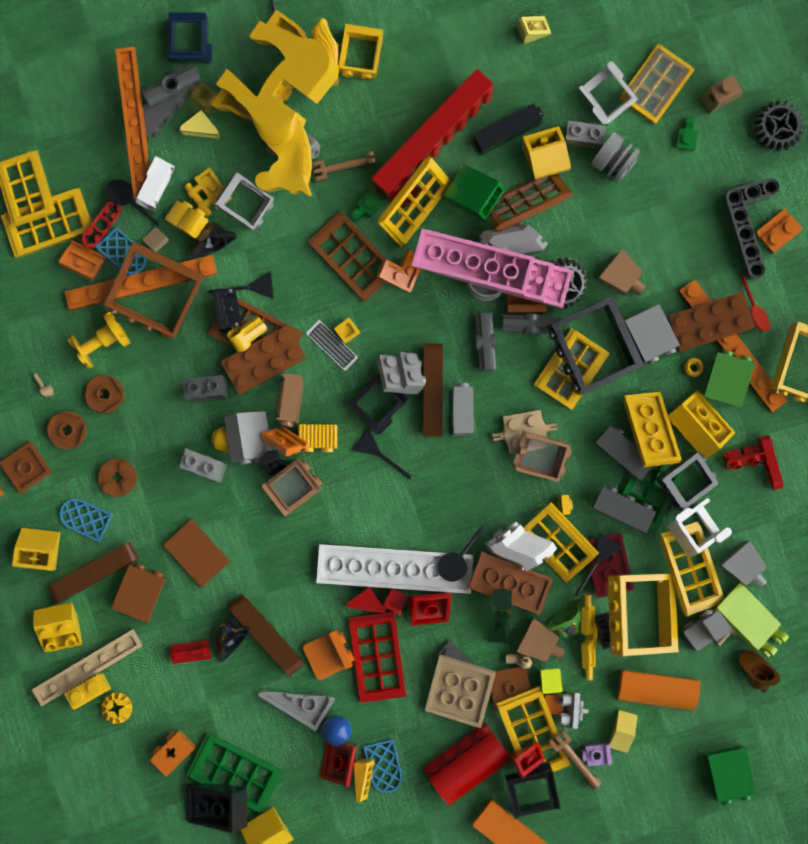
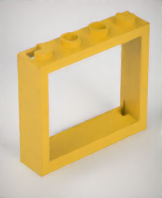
[771,322,808,403]
[608,574,678,656]

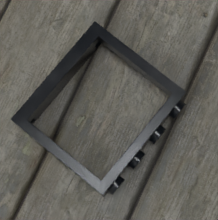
[547,296,644,395]

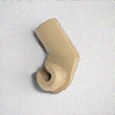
[506,654,532,669]

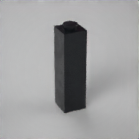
[473,103,544,155]

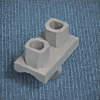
[557,691,589,729]

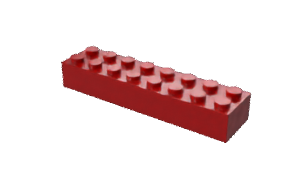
[372,69,494,202]

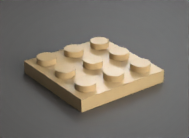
[425,654,496,728]

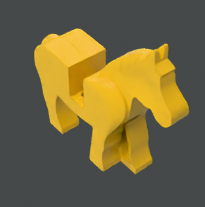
[211,10,339,197]

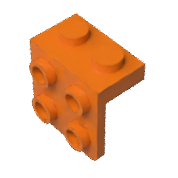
[303,630,355,680]

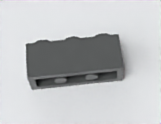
[596,426,654,483]
[592,485,656,533]

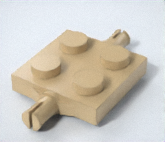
[492,410,558,454]

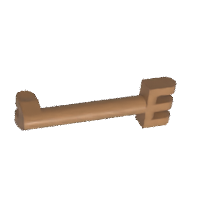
[312,152,376,182]
[548,729,601,789]

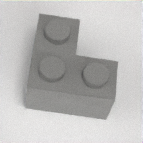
[680,609,732,652]

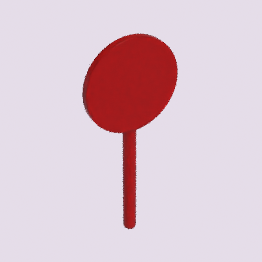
[740,274,770,332]

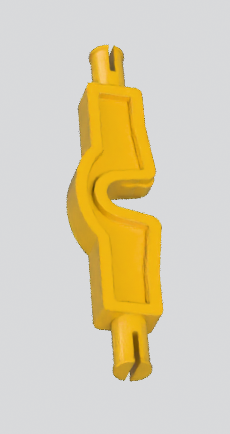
[581,594,597,680]

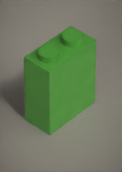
[704,350,755,408]

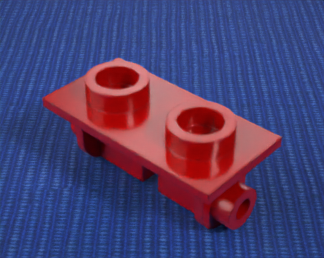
[723,444,765,470]
[169,640,211,664]

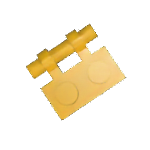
[184,167,232,217]

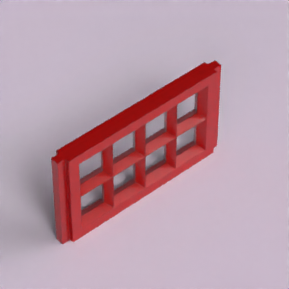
[349,612,406,703]

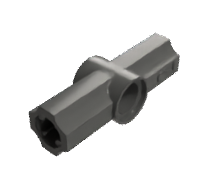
[142,64,201,107]
[475,313,496,372]
[502,314,560,335]

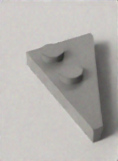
[258,690,336,731]

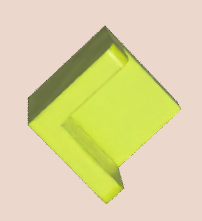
[539,668,562,694]

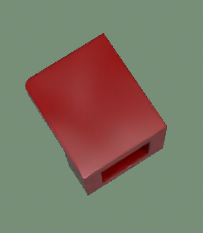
[383,588,408,615]

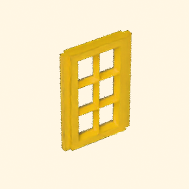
[0,151,56,227]
[523,503,599,582]

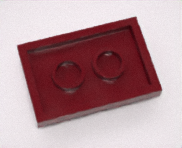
[588,533,635,598]

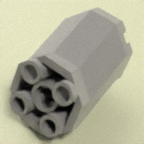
[479,221,548,255]

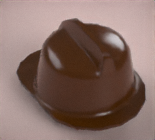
[739,651,780,693]

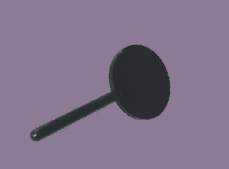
[105,179,159,225]
[438,526,484,582]

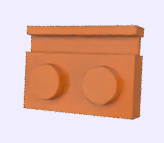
[755,208,803,254]
[58,240,106,281]
[261,426,308,456]

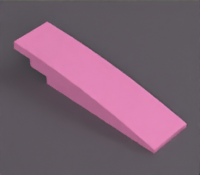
[412,229,573,309]

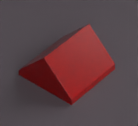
[408,592,452,626]
[320,741,357,787]

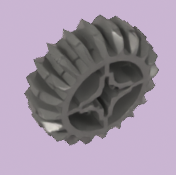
[753,100,805,152]
[550,257,589,309]

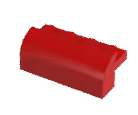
[423,722,512,806]

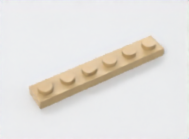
[32,629,143,706]

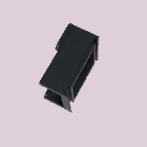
[349,373,408,435]
[505,762,561,819]

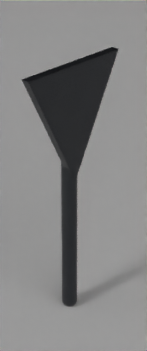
[208,271,274,299]
[352,428,412,479]
[575,532,623,596]

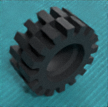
[595,612,611,650]

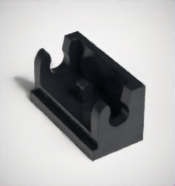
[213,289,242,331]

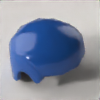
[321,716,352,746]

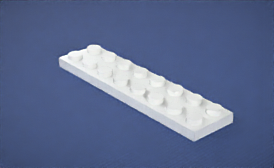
[316,544,473,594]

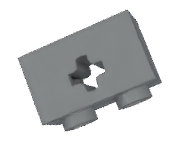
[565,120,606,150]

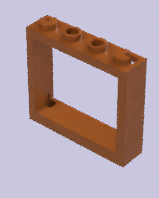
[104,242,205,339]

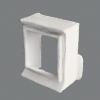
[579,62,638,124]
[135,156,175,213]
[667,498,732,558]

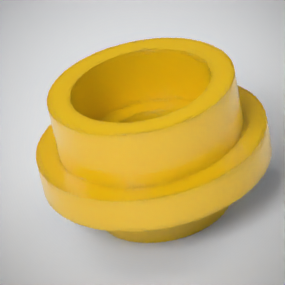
[684,358,704,377]

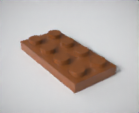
[669,291,755,352]
[221,325,307,395]
[467,551,553,615]

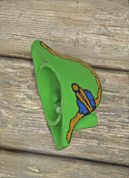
[546,595,584,638]

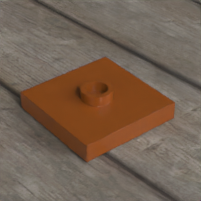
[0,441,53,494]
[491,666,533,711]

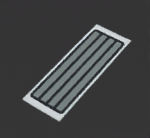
[306,320,358,371]

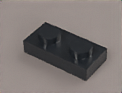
[259,450,287,476]

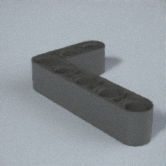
[723,178,780,281]

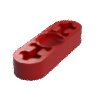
[81,201,122,249]
[758,435,784,491]

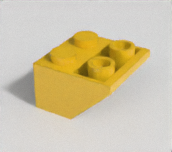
[522,126,571,180]
[12,528,61,571]
[33,602,82,653]

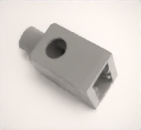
[719,541,767,589]

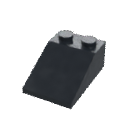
[187,783,247,833]

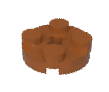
[85,375,125,414]
[47,411,87,450]
[98,459,138,497]

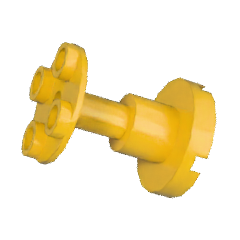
[67,311,131,369]

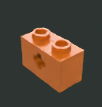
[150,730,197,777]

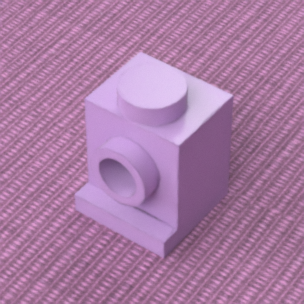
[582,743,612,766]

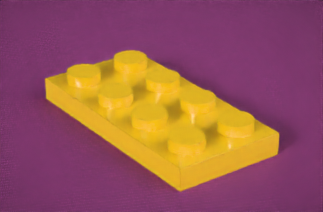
[623,392,682,467]

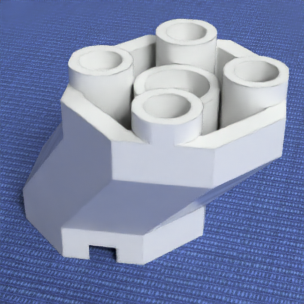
[485,521,557,571]

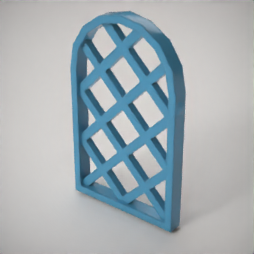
[95,227,146,275]
[60,499,113,542]
[363,739,402,793]

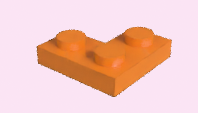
[376,250,421,293]

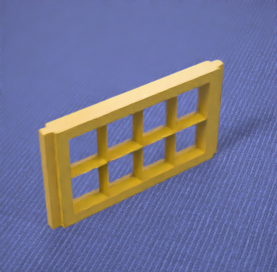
[378,157,452,247]
[1,188,94,258]
[659,522,724,616]
[496,686,571,783]

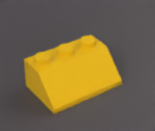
[668,390,735,459]

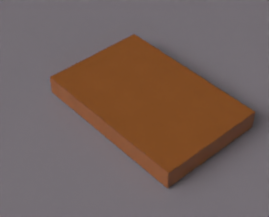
[163,519,231,587]

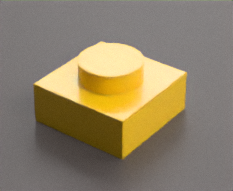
[334,318,361,345]
[557,495,573,515]

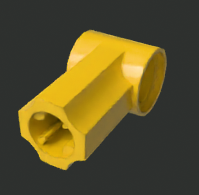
[227,316,267,352]

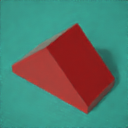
[347,587,386,613]
[510,742,545,778]

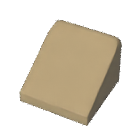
[142,227,169,252]

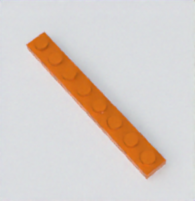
[115,47,150,200]
[65,255,217,311]
[678,279,787,413]

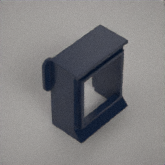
[167,12,212,64]

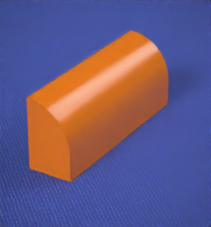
[617,670,701,711]
[472,798,548,844]

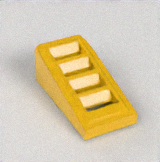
[353,759,374,802]

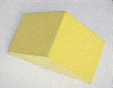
[517,16,551,44]
[180,110,220,139]
[609,710,638,753]

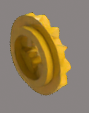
[101,692,132,724]

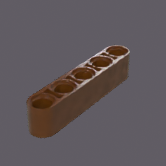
[423,343,443,437]
[47,542,139,604]
[227,593,305,677]

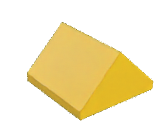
[241,807,294,844]

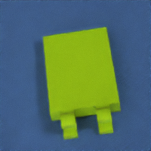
[714,582,789,658]

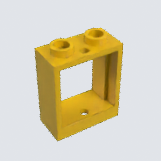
[338,24,383,80]

